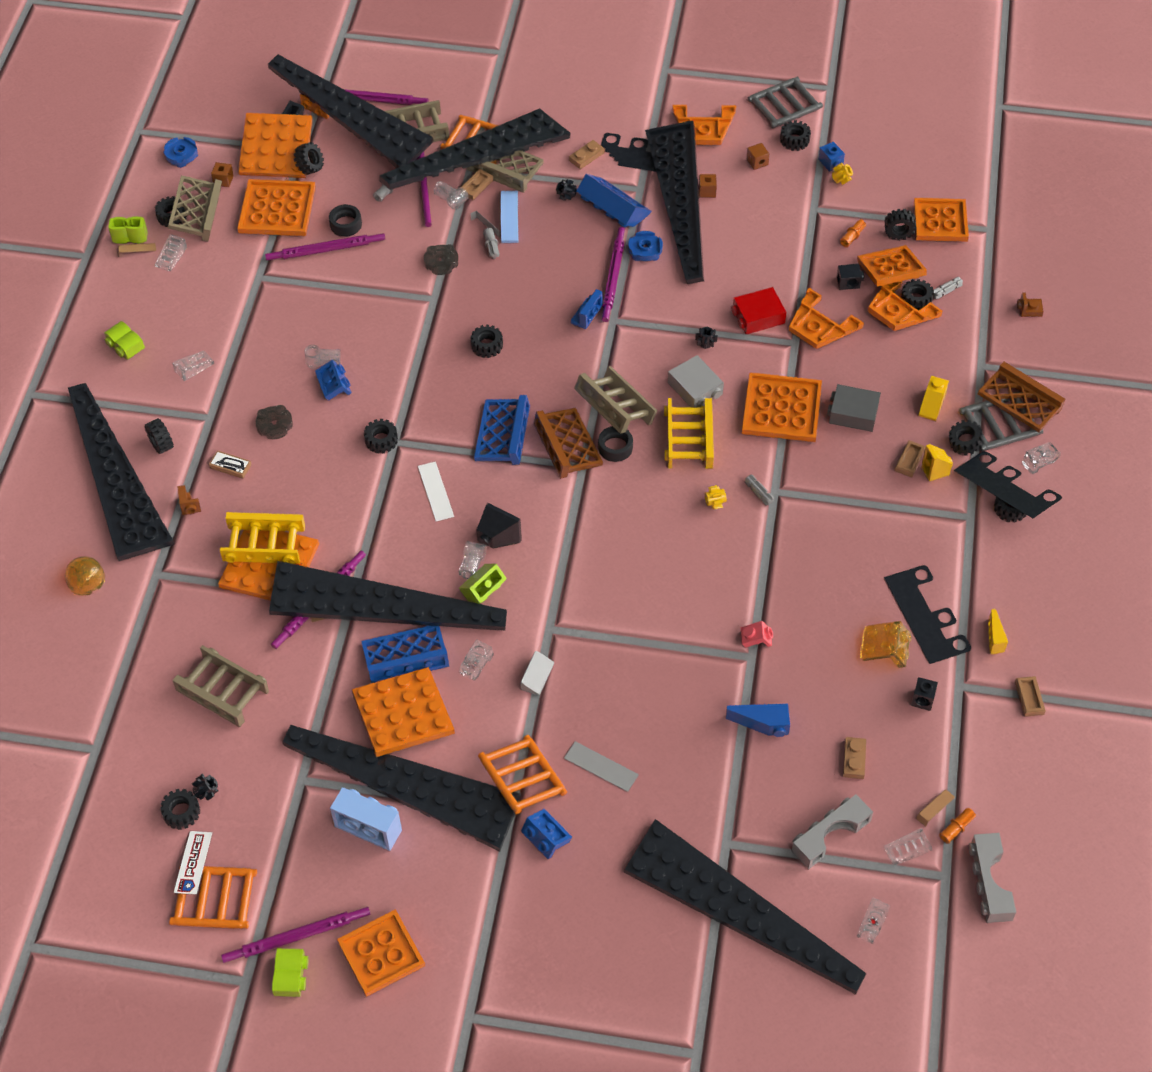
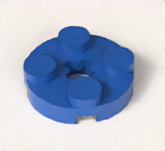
[164,137,198,168]
[628,231,663,261]

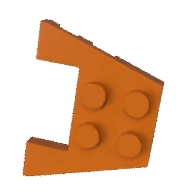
[672,105,736,145]
[867,282,943,331]
[789,288,864,349]

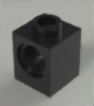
[836,264,864,290]
[911,677,938,711]

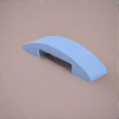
[501,190,519,243]

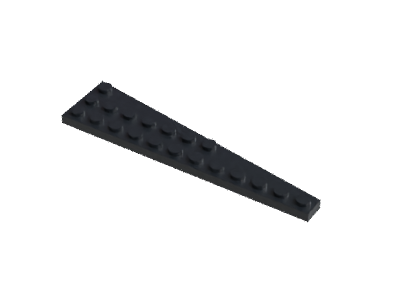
[268,54,433,168]
[379,108,571,190]
[645,121,704,284]
[68,383,175,562]
[269,561,507,631]
[283,725,521,852]
[624,819,866,994]

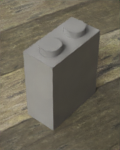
[668,355,724,407]

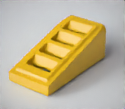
[988,609,1008,654]

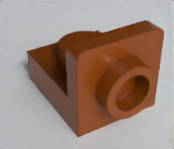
[1017,292,1044,317]
[177,485,201,515]

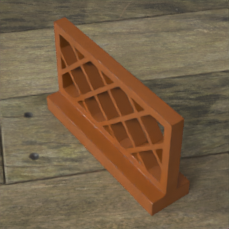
[978,361,1066,432]
[534,408,603,479]

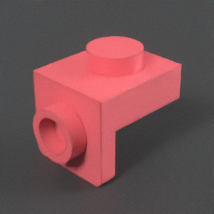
[741,621,773,648]

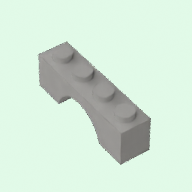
[792,795,873,870]
[969,833,1016,923]

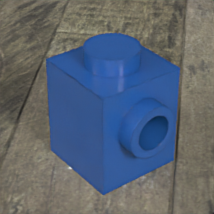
[818,141,845,172]

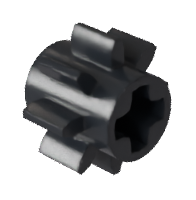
[556,179,577,201]
[695,326,718,349]
[192,774,219,801]

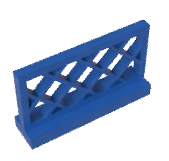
[474,395,530,465]
[361,626,449,683]

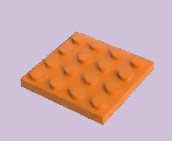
[238,113,313,178]
[237,179,316,236]
[742,372,822,442]
[218,530,319,601]
[352,667,455,757]

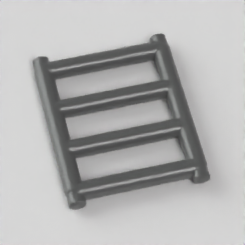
[747,76,823,128]
[959,391,1043,451]

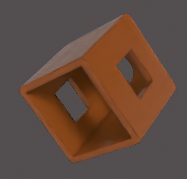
[746,143,770,170]
[211,162,234,187]
[699,174,717,198]

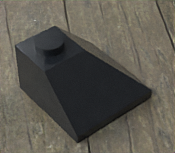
[476,503,522,549]

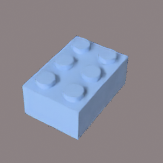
[330,787,402,851]

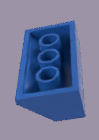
[576,174,652,227]

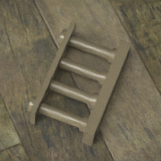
[385,100,449,142]
[574,366,657,434]
[172,645,269,727]

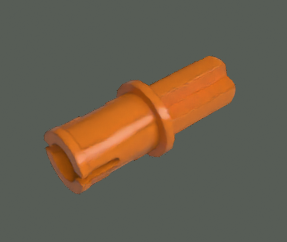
[840,219,866,247]
[939,808,976,844]

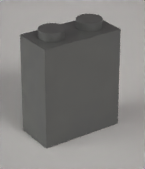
[827,384,881,432]

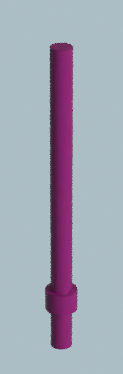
[417,152,432,227]

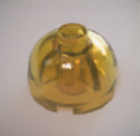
[65,556,105,596]

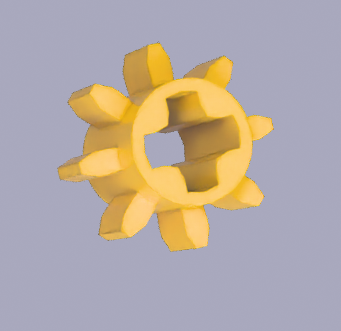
[832,163,853,185]
[704,485,727,510]

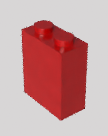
[731,287,787,335]

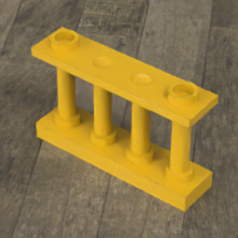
[664,398,714,469]
[220,512,305,564]

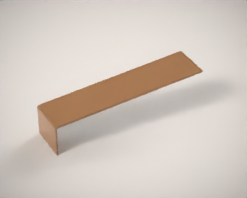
[118,243,156,257]
[916,789,955,827]

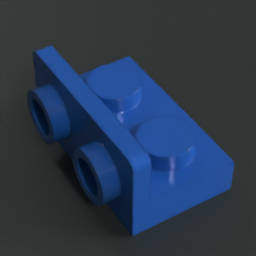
[571,289,602,329]
[315,360,351,401]
[521,809,572,859]

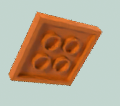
[913,198,969,242]
[857,245,927,286]
[337,909,425,997]

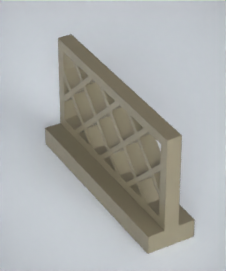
[466,150,544,193]
[168,175,222,242]

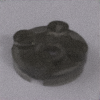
[424,244,459,275]
[255,405,293,439]

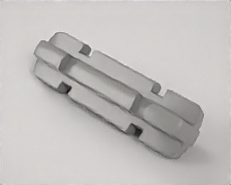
[933,277,963,299]
[745,475,774,505]

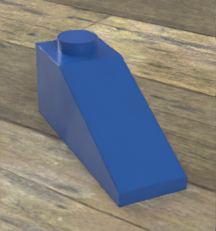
[726,704,790,737]

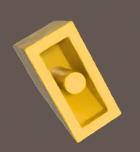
[918,376,949,421]
[921,444,953,481]

